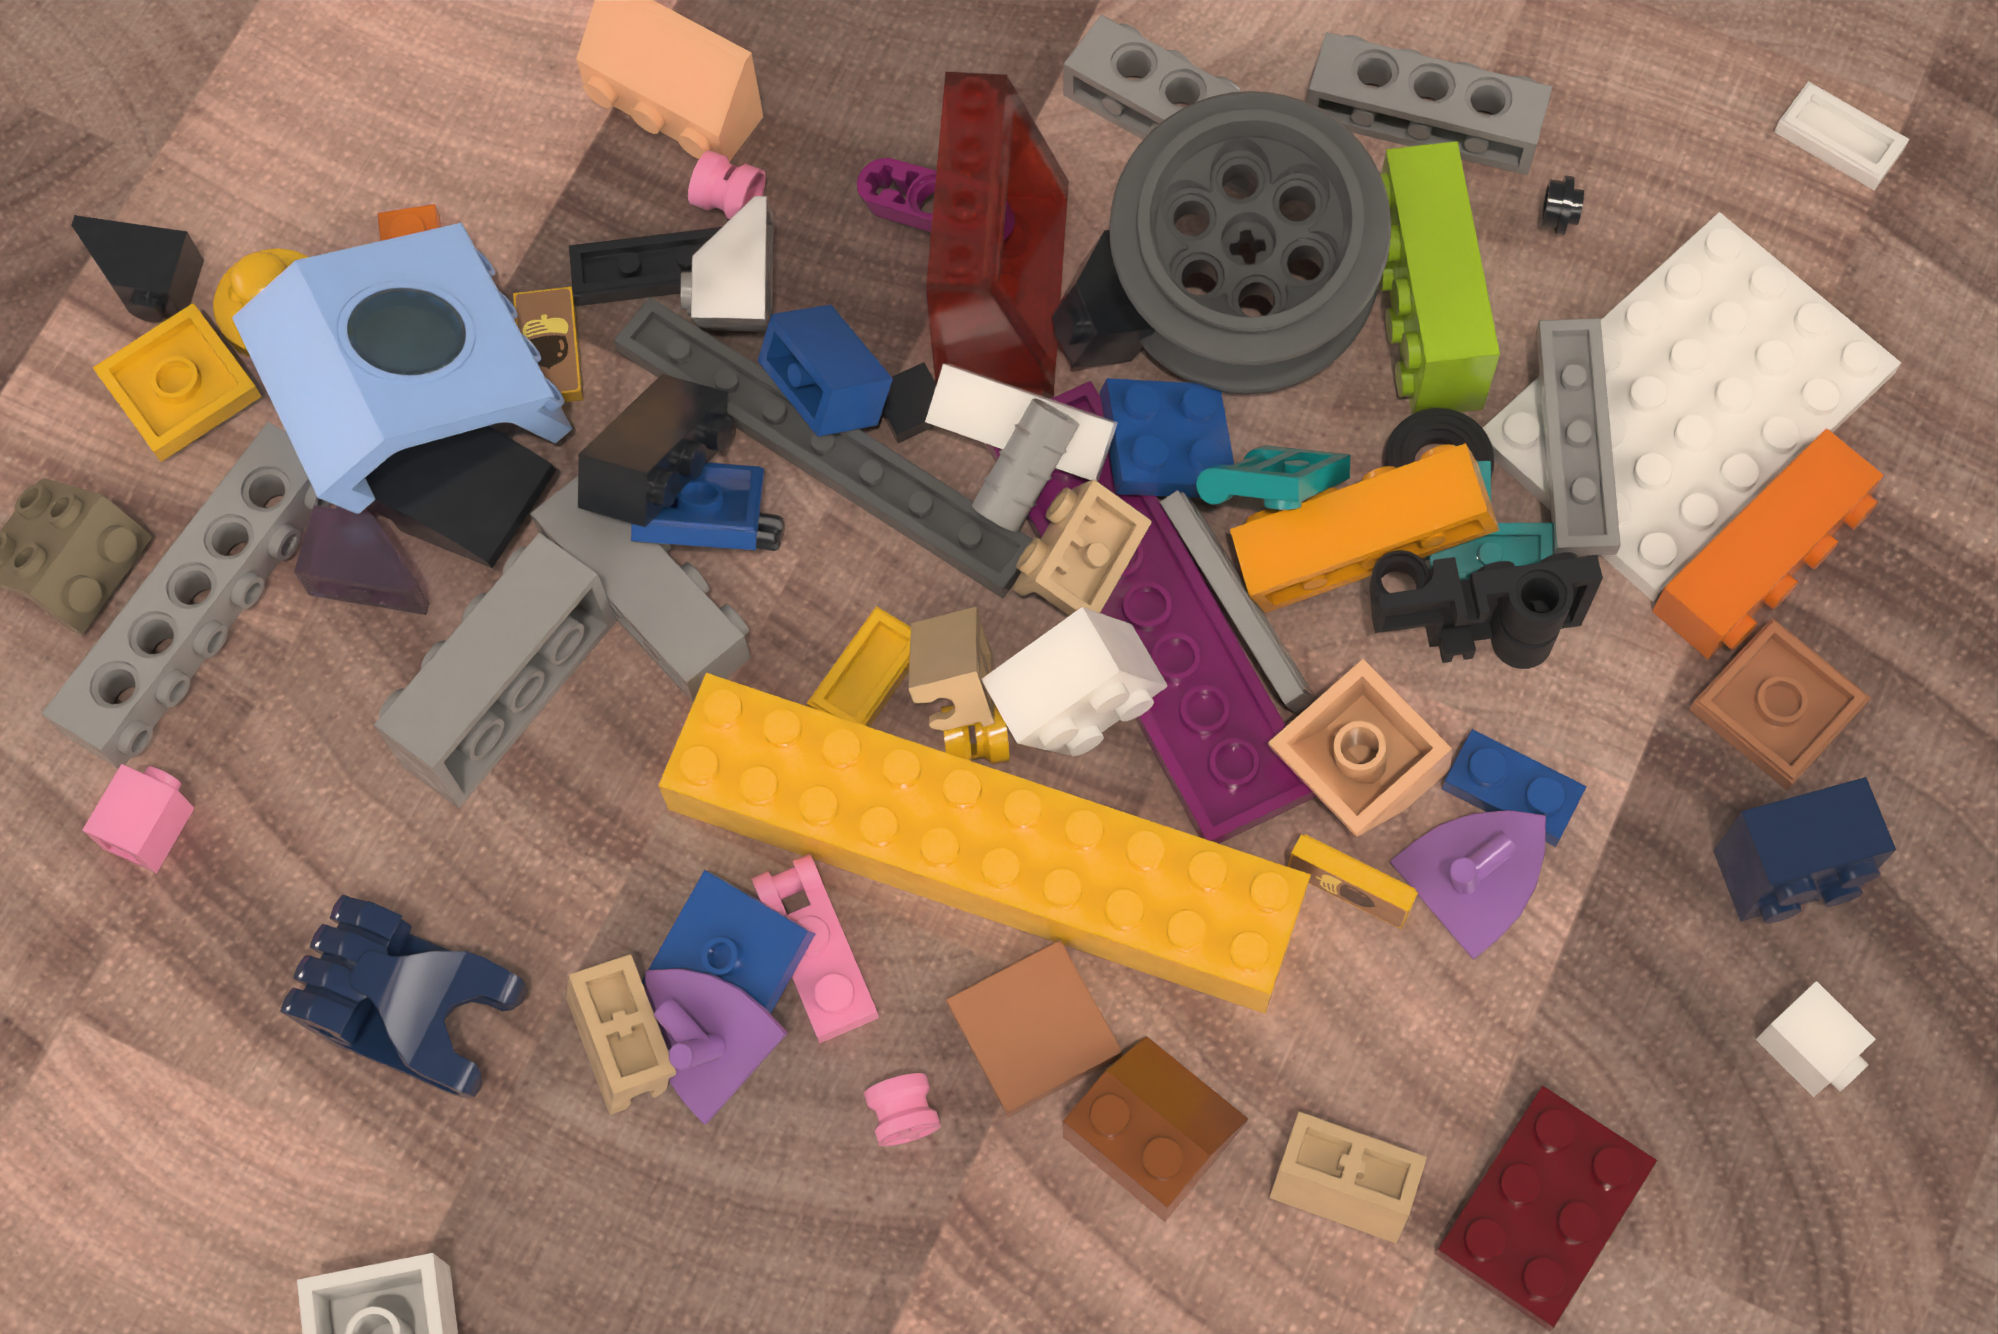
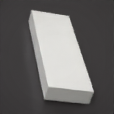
[925,363,1118,481]

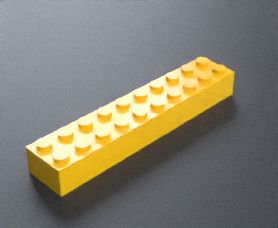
[658,673,1311,1014]

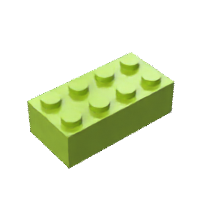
[1379,141,1500,414]

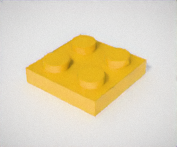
[92,303,262,462]

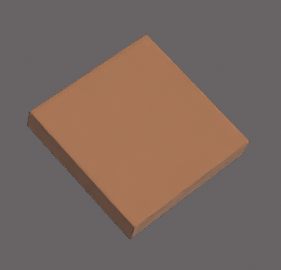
[1689,618,1871,791]
[946,940,1123,1118]

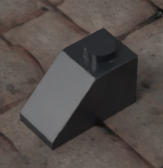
[71,215,204,322]
[1051,230,1156,368]

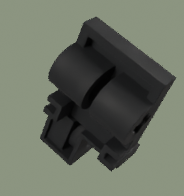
[1369,550,1603,669]

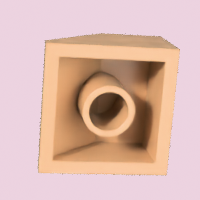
[1268,659,1452,837]

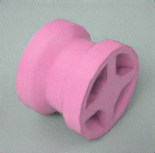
[864,1073,941,1147]

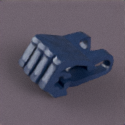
[280,895,528,1098]

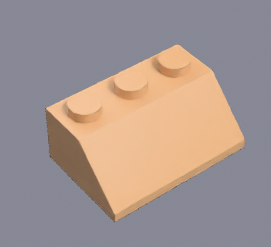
[576,0,764,161]

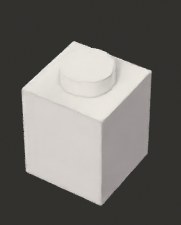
[1756,981,1876,1097]

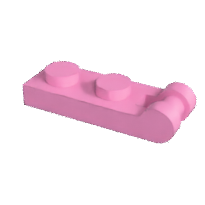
[751,854,879,1044]

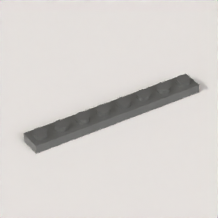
[614,297,1033,598]

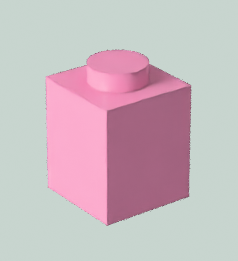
[83,764,194,874]

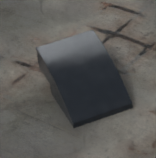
[365,426,556,568]

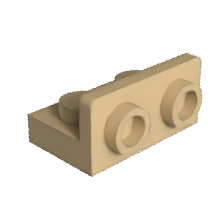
[1012,479,1152,616]

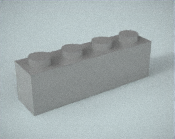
[530,476,751,703]

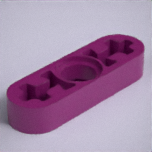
[857,158,1015,247]

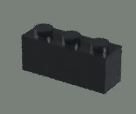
[578,374,733,527]

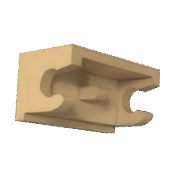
[908,607,995,730]
[566,954,676,1115]
[1269,1111,1427,1244]

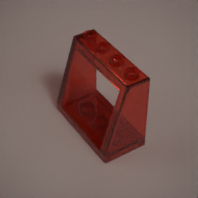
[926,72,1069,399]

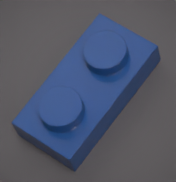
[1441,729,1587,847]

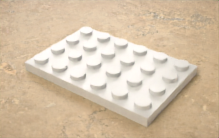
[1483,212,1901,602]

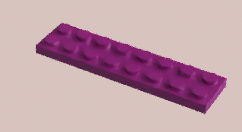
[986,381,1317,844]

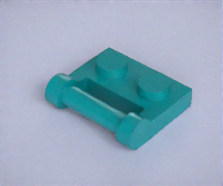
[1196,445,1351,510]

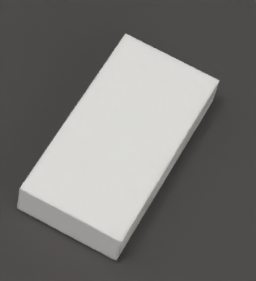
[1774,81,1909,191]

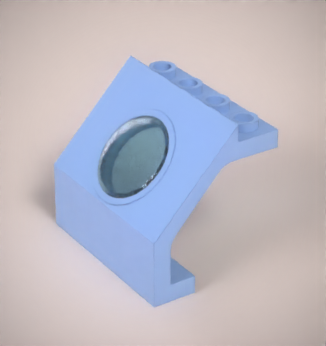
[232,223,572,514]

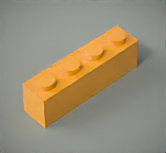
[1230,443,1499,613]

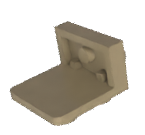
[0,478,153,635]

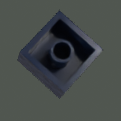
[1713,777,1896,924]

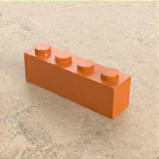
[1652,428,1884,660]

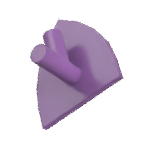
[1390,810,1546,960]
[645,968,788,1125]

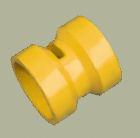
[941,705,1010,764]

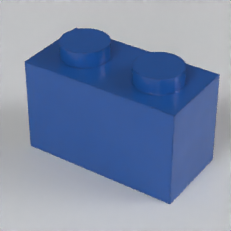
[758,304,893,437]

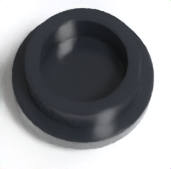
[1541,175,1584,235]

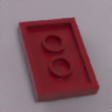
[1435,1086,1658,1331]

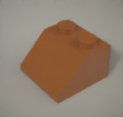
[1063,1036,1248,1222]

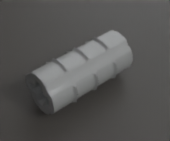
[971,398,1080,532]

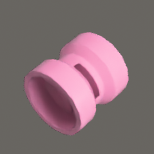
[688,150,766,219]

